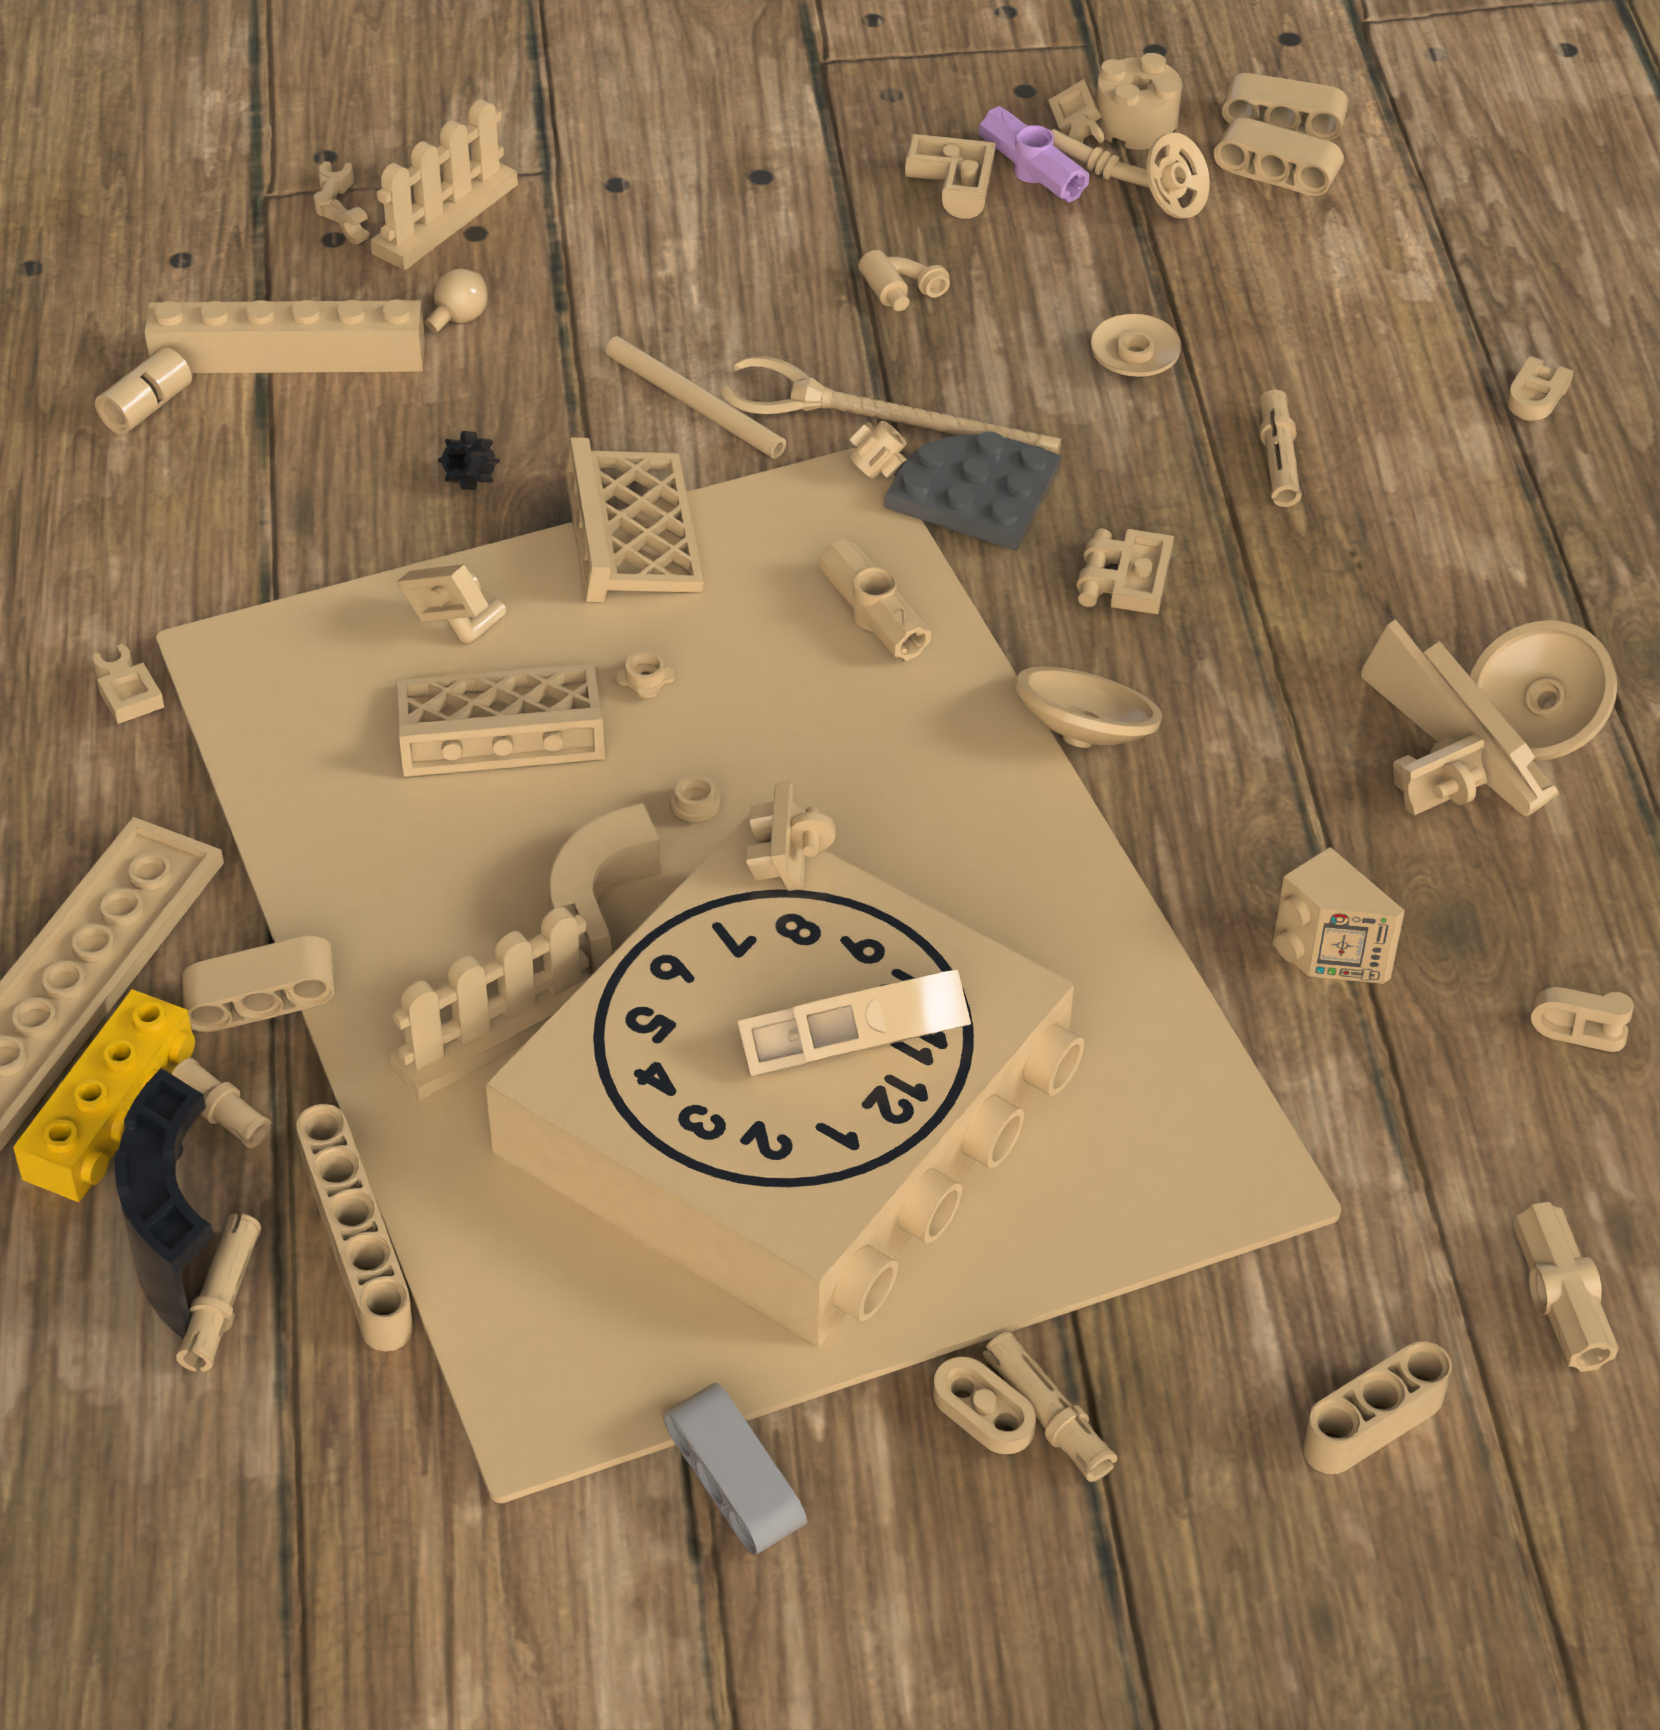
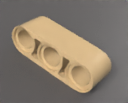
[1222,73,1348,141]
[1214,117,1344,196]
[182,935,335,1033]
[1303,1341,1452,1474]

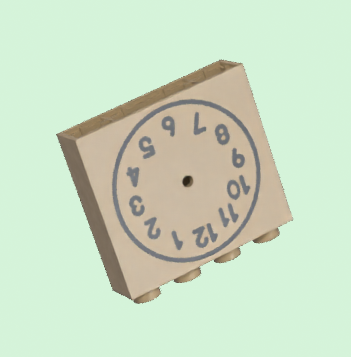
[485,814,1085,1347]

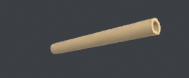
[606,336,786,459]

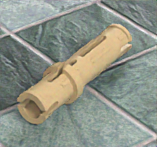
[1259,389,1302,507]
[176,1213,261,1372]
[983,1332,1117,1482]

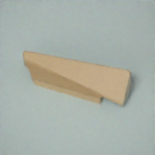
[1361,619,1559,816]

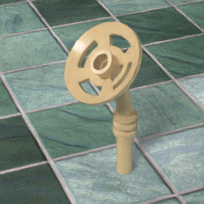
[1051,129,1210,219]

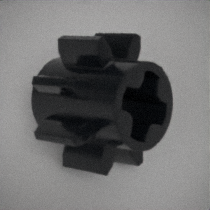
[438,431,500,490]

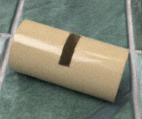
[95,347,192,435]

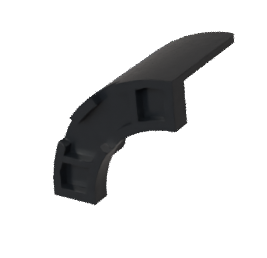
[115,1068,214,1339]

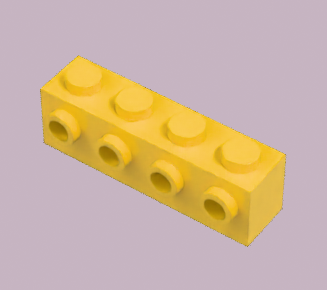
[13,989,195,1202]

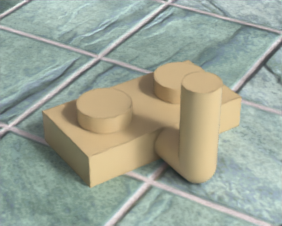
[397,564,507,644]

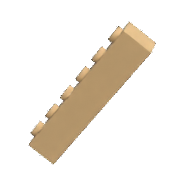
[145,299,425,373]

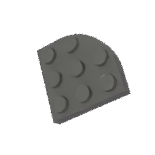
[884,431,1062,551]

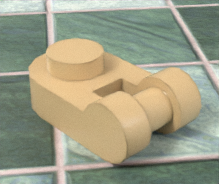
[1507,356,1573,421]
[1531,987,1634,1052]

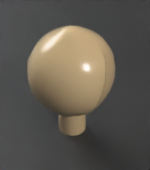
[424,268,488,333]

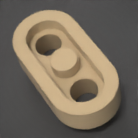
[933,1357,1036,1454]

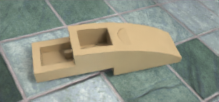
[738,969,971,1077]

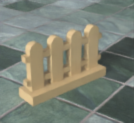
[370,99,518,271]
[389,907,590,1101]

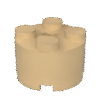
[1095,53,1182,150]

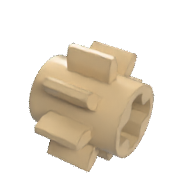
[849,421,907,479]

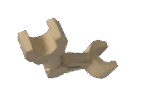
[314,161,371,245]

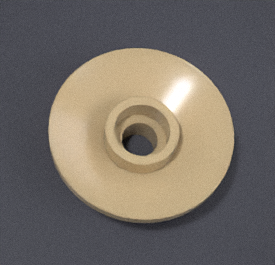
[1091,314,1181,377]

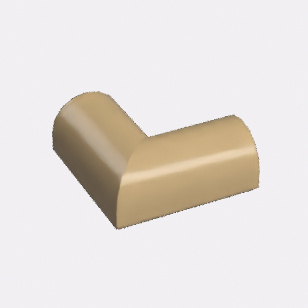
[905,134,996,219]

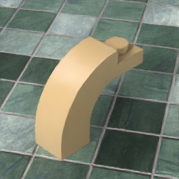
[550,803,661,975]

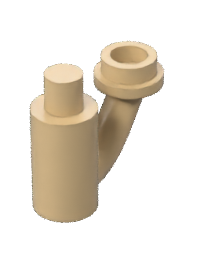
[858,250,950,311]

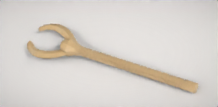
[720,356,1061,454]

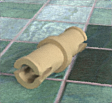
[172,1058,272,1148]

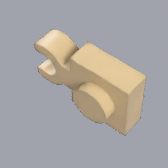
[1049,79,1105,143]
[92,644,164,724]

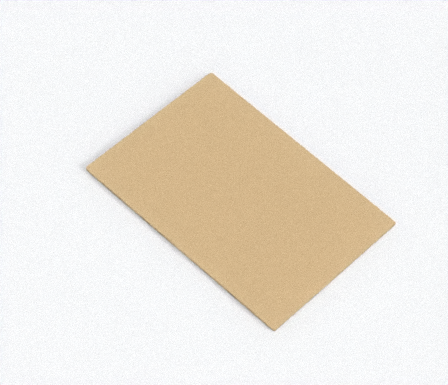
[156,447,1341,1503]

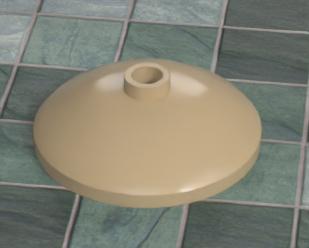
[1470,620,1617,761]
[1015,667,1162,748]

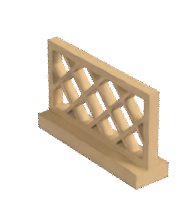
[565,437,704,603]
[396,663,605,777]

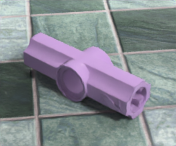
[979,106,1089,203]

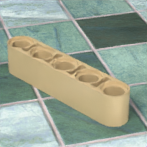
[296,1104,414,1352]

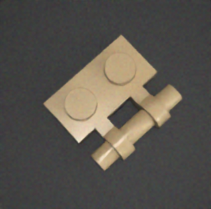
[1076,528,1174,615]

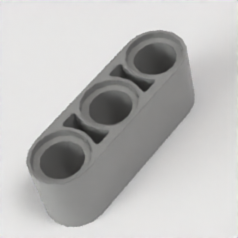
[663,1383,807,1556]

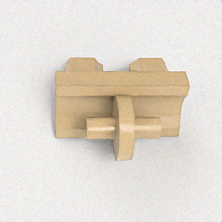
[1393,734,1487,816]
[746,782,836,891]

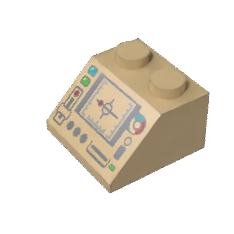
[1273,847,1405,984]

